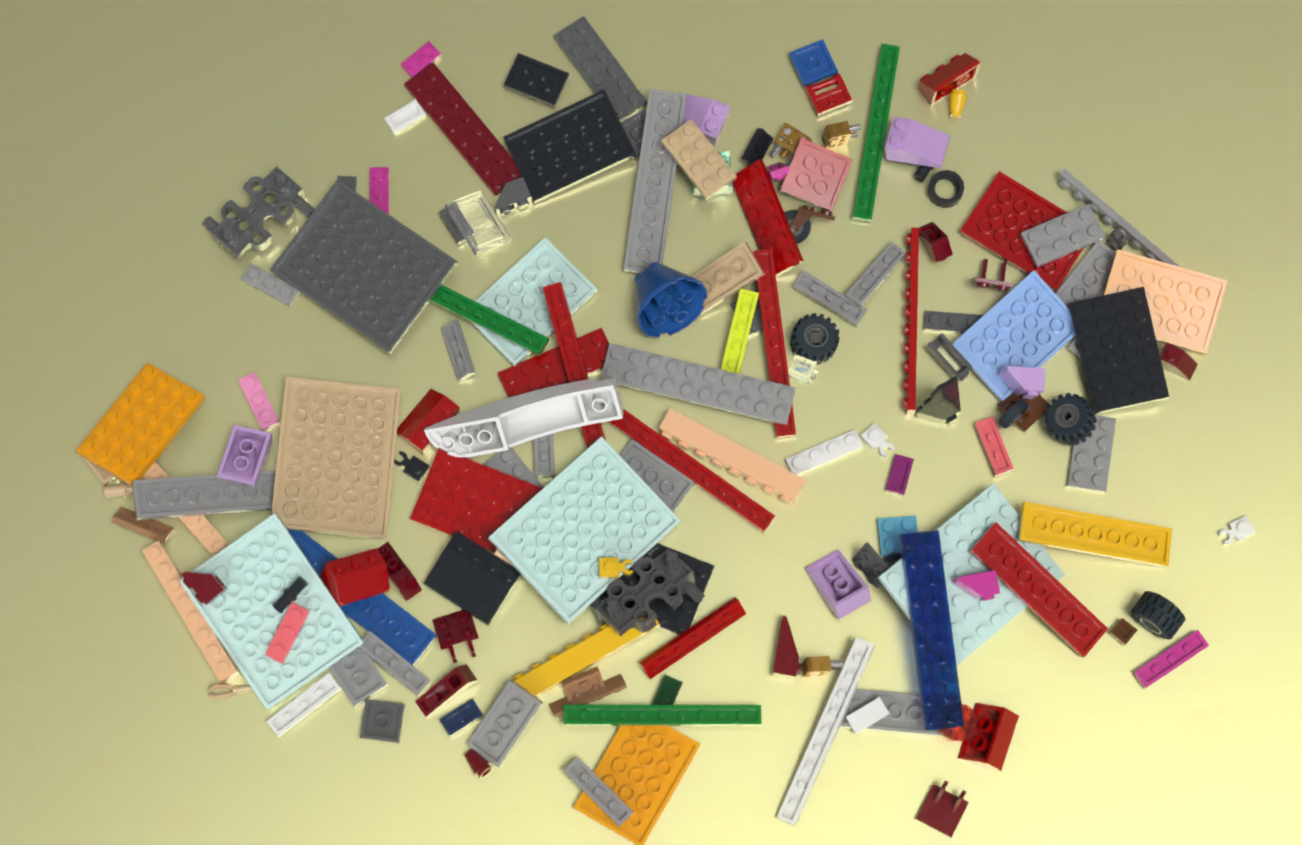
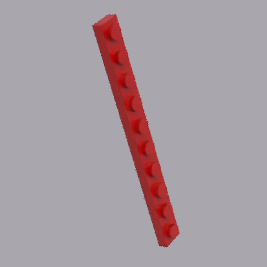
[903,227,919,415]
[753,249,796,438]
[543,282,607,448]
[608,409,775,533]

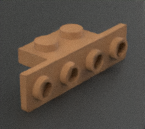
[549,667,627,717]

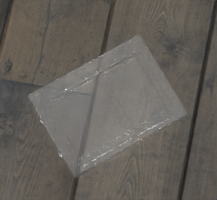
[445,191,512,255]

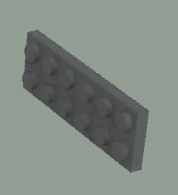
[553,16,647,122]

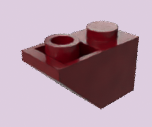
[181,571,228,605]

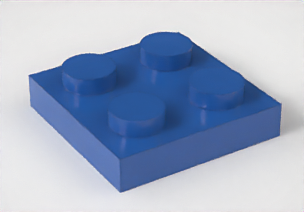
[789,39,838,87]

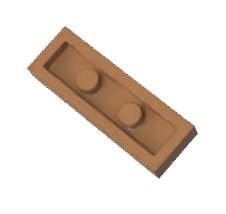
[112,506,174,544]

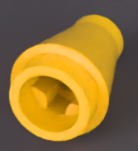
[949,89,968,118]

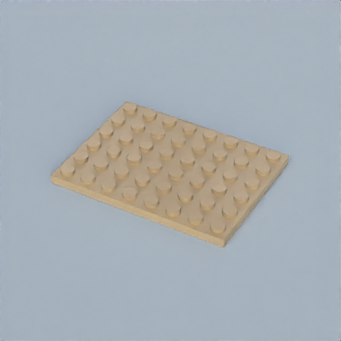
[271,377,401,540]

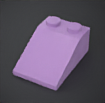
[678,92,730,146]
[885,117,950,168]
[217,425,273,486]
[805,549,872,620]

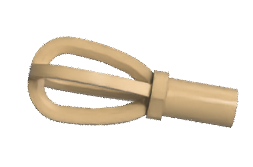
[208,684,251,700]

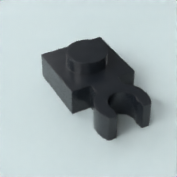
[394,451,430,483]

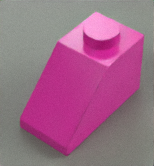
[953,570,1000,601]

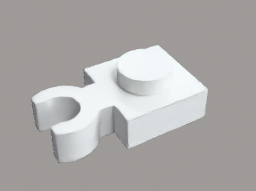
[860,423,894,458]
[1218,516,1255,545]

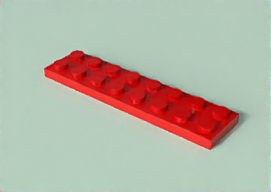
[970,522,1108,658]

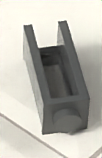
[925,333,972,381]

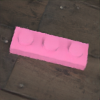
[238,372,280,431]

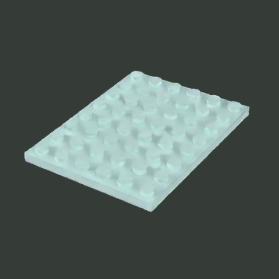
[488,436,681,624]
[877,483,1065,671]
[179,513,365,710]

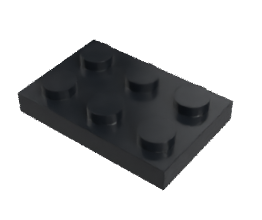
[503,53,570,108]

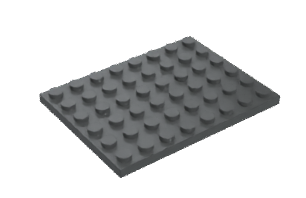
[270,180,458,354]

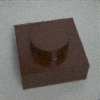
[1109,618,1137,646]

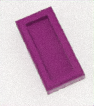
[885,454,914,496]

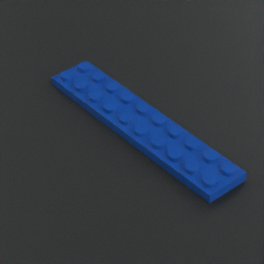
[288,530,437,666]

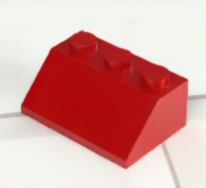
[918,53,980,105]
[397,389,461,456]
[321,548,390,606]
[958,703,1019,771]

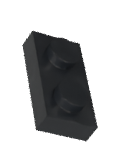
[741,128,773,166]

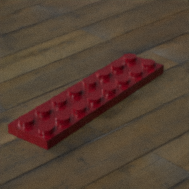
[404,62,525,197]

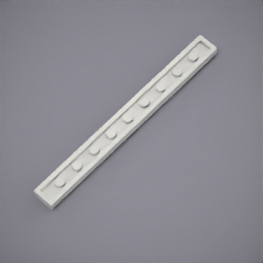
[776,637,875,826]

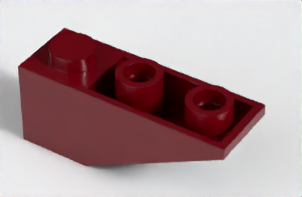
[378,542,422,601]

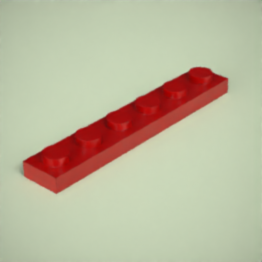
[639,597,746,679]

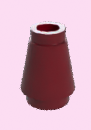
[464,749,492,778]

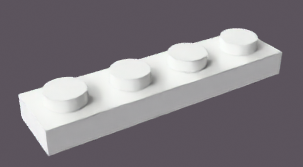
[785,429,863,476]
[266,673,341,738]

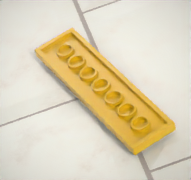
[1018,502,1172,567]

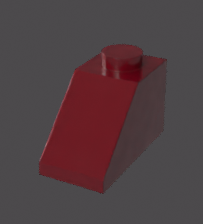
[919,221,953,262]
[1160,342,1198,381]

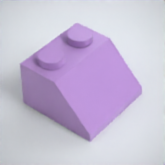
[998,366,1045,400]

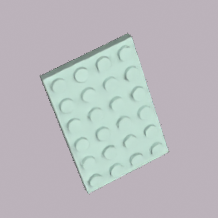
[471,237,598,366]

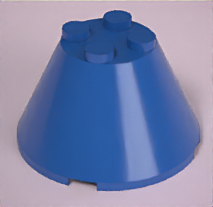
[634,262,707,337]

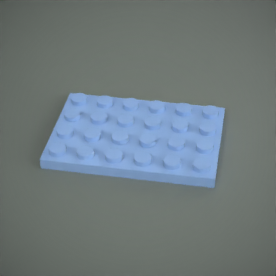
[952,271,1075,401]

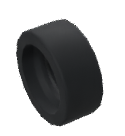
[928,170,964,208]

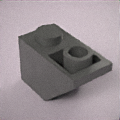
[495,177,532,216]

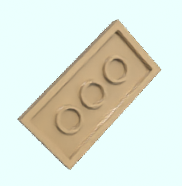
[661,119,737,200]
[691,241,765,315]

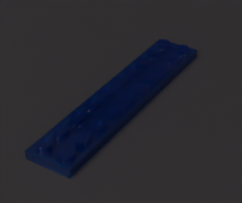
[899,530,964,731]

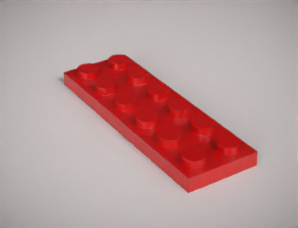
[733,160,804,277]
[497,328,609,398]

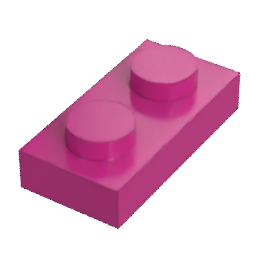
[401,41,441,78]
[766,162,790,180]

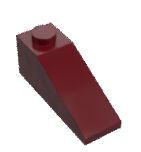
[772,616,802,680]
[415,664,477,717]

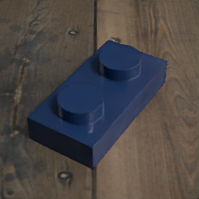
[439,698,483,737]

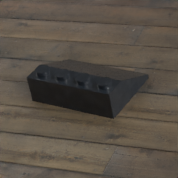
[424,531,521,626]

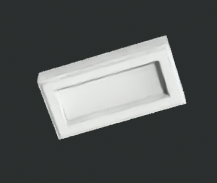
[384,99,426,135]
[845,697,890,734]

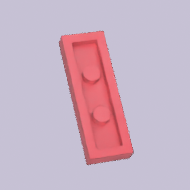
[974,416,1014,477]
[265,602,310,664]

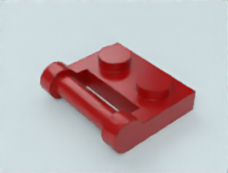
[805,73,852,116]

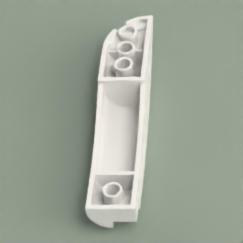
[424,378,623,457]

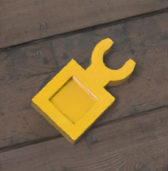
[598,557,633,579]

